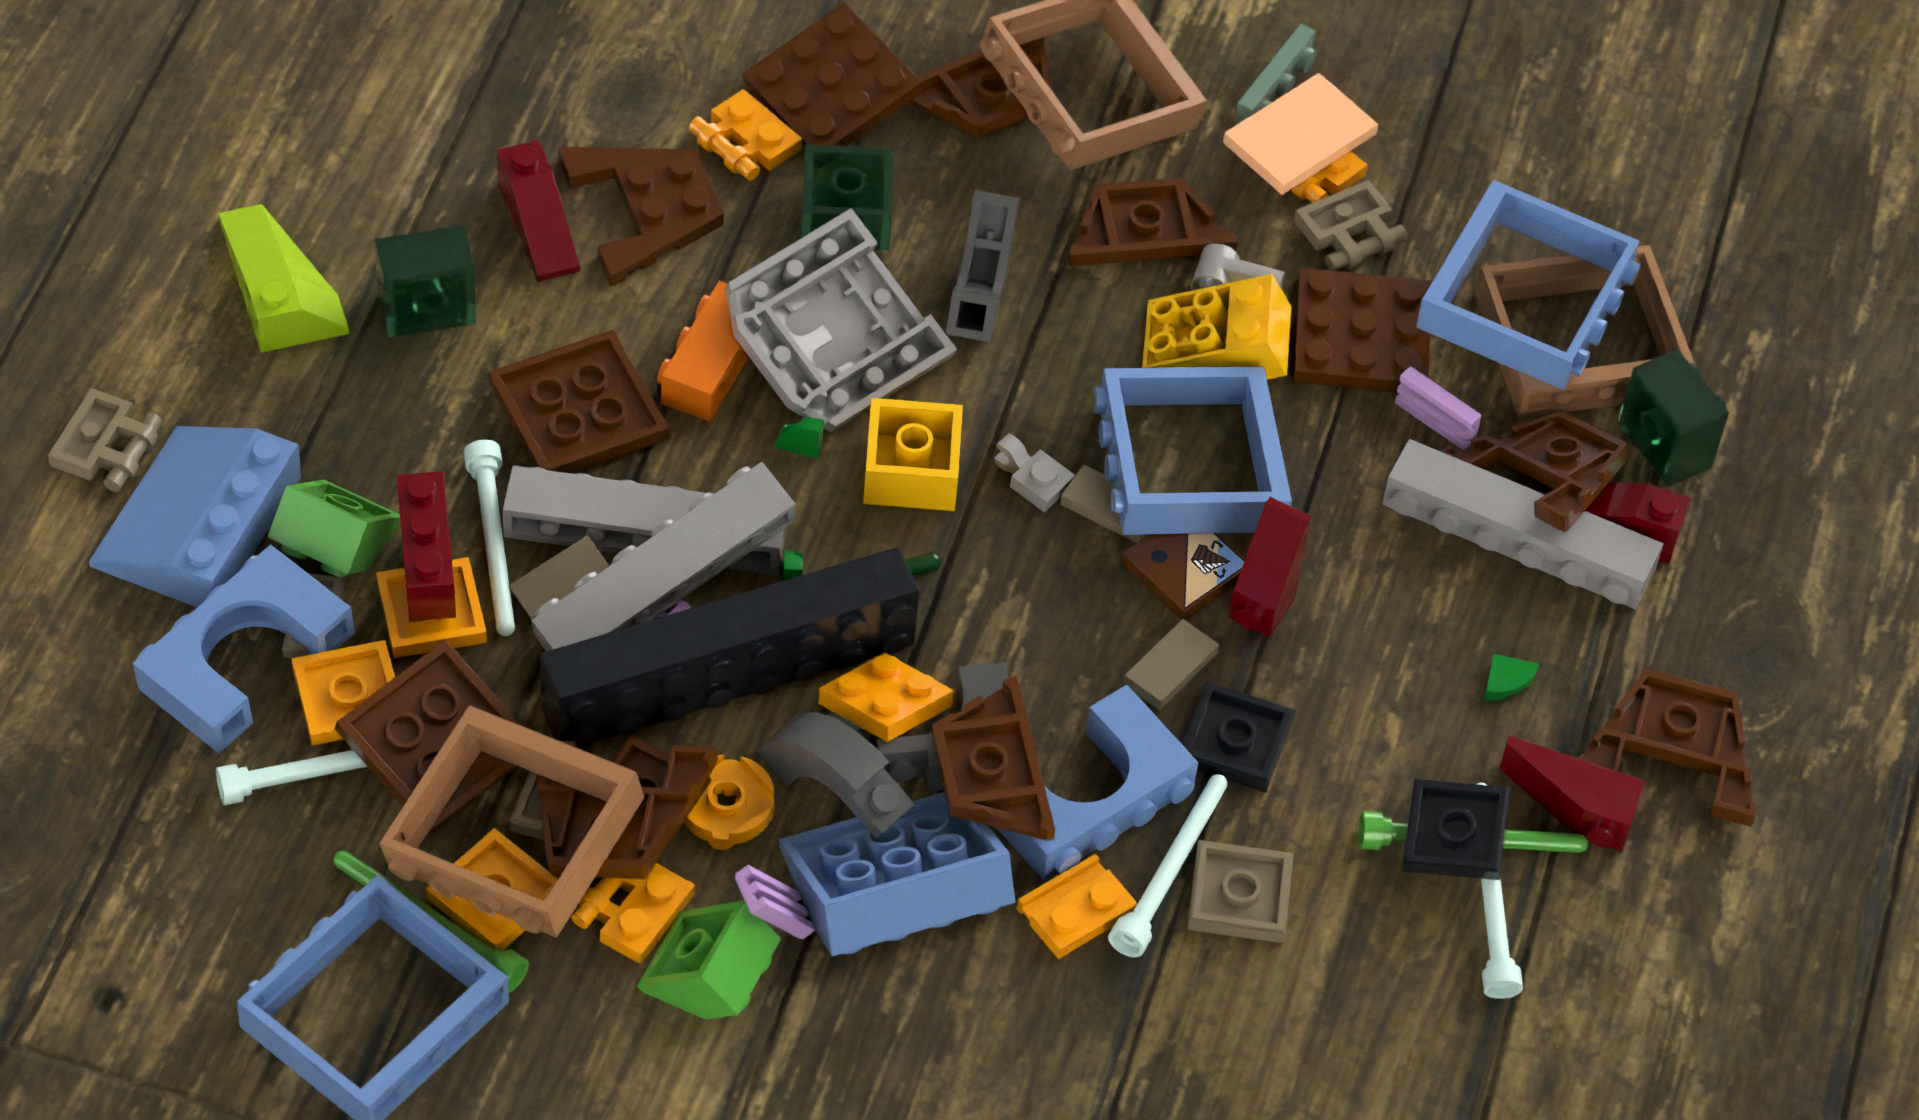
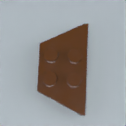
[909,37,1052,138]
[1069,178,1238,266]
[931,676,1055,841]

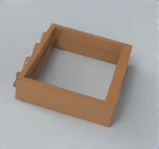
[980,0,1207,171]
[1475,245,1696,418]
[379,705,644,938]

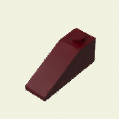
[497,140,580,282]
[1549,482,1692,564]
[1229,497,1312,637]
[1499,735,1646,852]

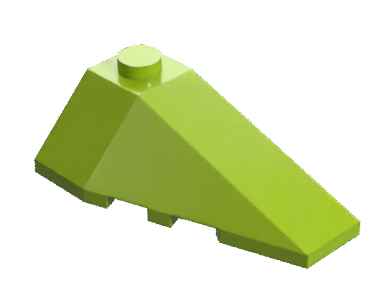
[218,204,349,353]

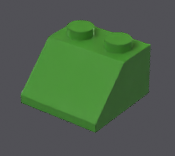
[267,479,400,578]
[637,901,781,1019]

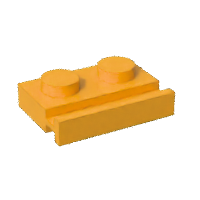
[1016,854,1138,959]

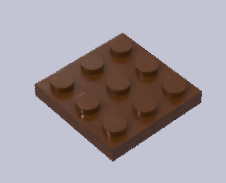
[742,2,924,165]
[1293,268,1431,392]
[488,329,669,473]
[334,639,522,836]

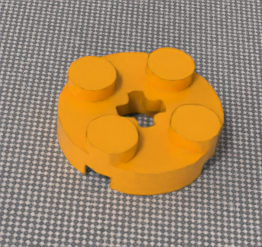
[683,754,774,850]

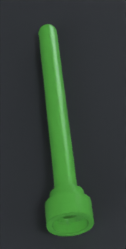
[1358,811,1588,853]
[334,850,529,993]

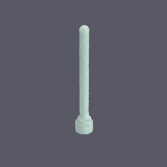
[464,440,515,637]
[216,750,368,805]
[1108,774,1227,957]
[1477,783,1523,999]

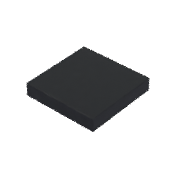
[1182,681,1296,793]
[1402,779,1511,880]

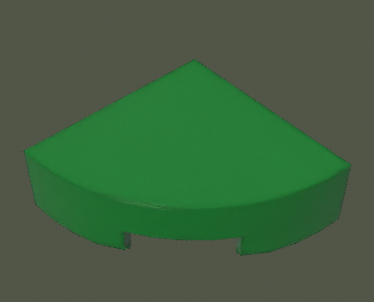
[774,417,824,460]
[783,550,803,581]
[1484,654,1539,701]

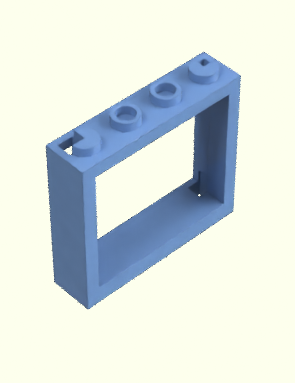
[1416,180,1641,390]
[1093,367,1292,535]
[237,875,509,1120]

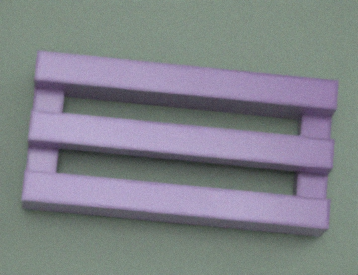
[1395,366,1482,450]
[735,865,816,940]

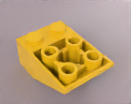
[1142,274,1291,380]

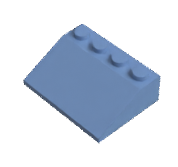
[89,426,301,607]
[778,792,1016,956]

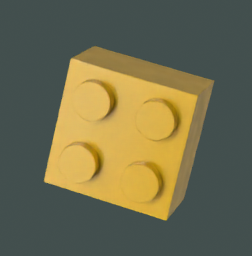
[863,398,963,511]

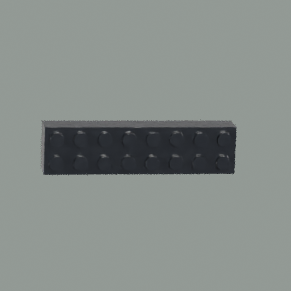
[540,547,919,748]

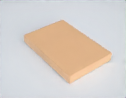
[1223,73,1378,195]

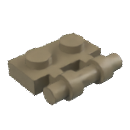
[1294,180,1408,271]
[48,388,163,492]

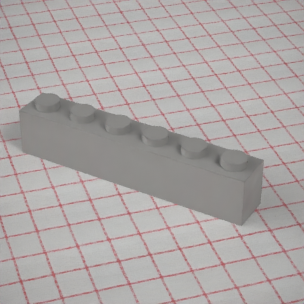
[1382,439,1664,610]
[531,462,796,651]
[503,466,787,576]

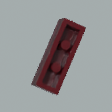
[396,471,456,622]

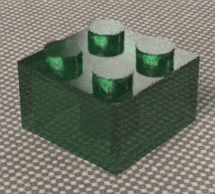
[801,145,893,251]
[375,225,476,338]
[1618,349,1729,487]

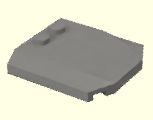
[725,208,957,433]

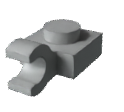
[994,434,1075,513]

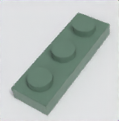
[1234,24,1317,126]

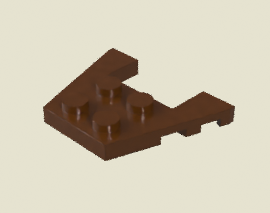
[558,147,724,286]
[1438,411,1629,532]
[1578,668,1756,827]
[536,741,718,879]

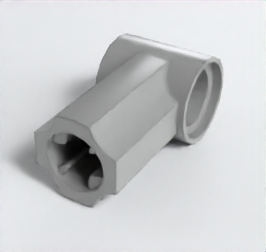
[1191,243,1285,291]

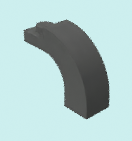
[946,190,1020,342]
[876,662,1008,793]
[756,712,915,838]

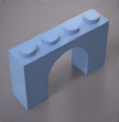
[133,544,355,754]
[997,685,1198,881]

